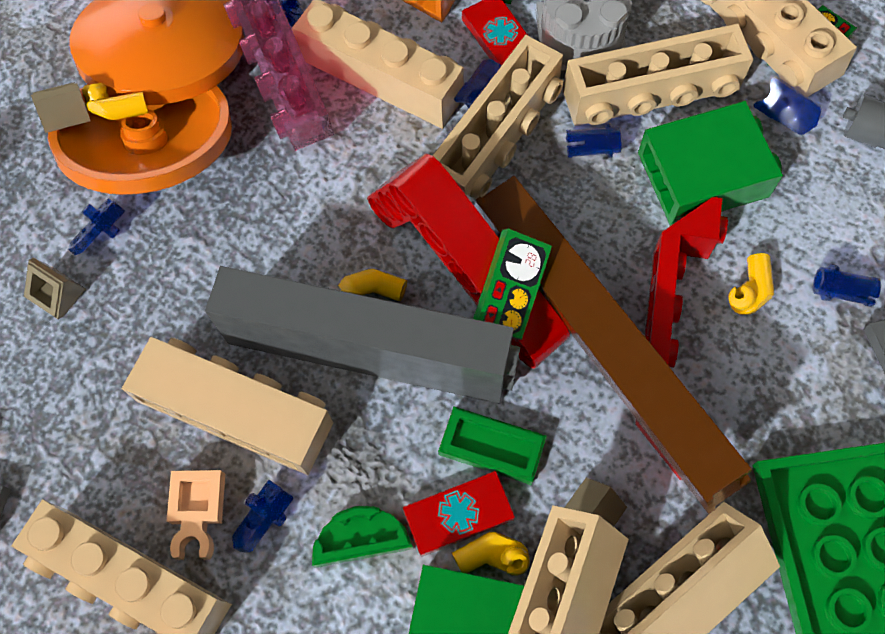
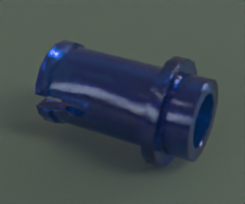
[566,123,622,158]
[812,264,881,307]

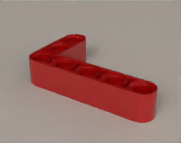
[367,154,570,369]

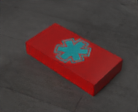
[462,0,528,70]
[402,471,515,557]

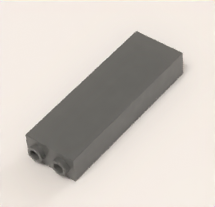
[205,265,521,404]

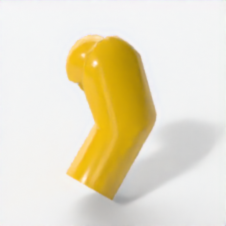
[82,82,148,120]
[728,253,774,315]
[338,268,408,301]
[452,532,530,576]

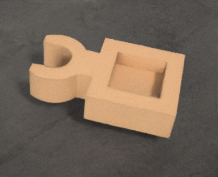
[166,470,226,560]

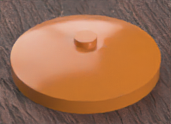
[69,0,244,105]
[48,84,232,195]

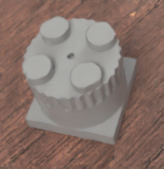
[536,0,632,79]

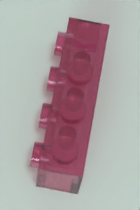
[223,0,335,151]

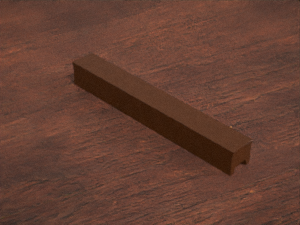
[475,175,752,514]

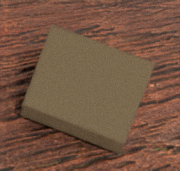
[31,82,91,133]
[24,258,86,319]
[564,477,627,527]

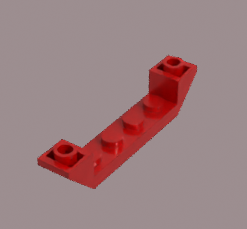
[635,197,728,480]

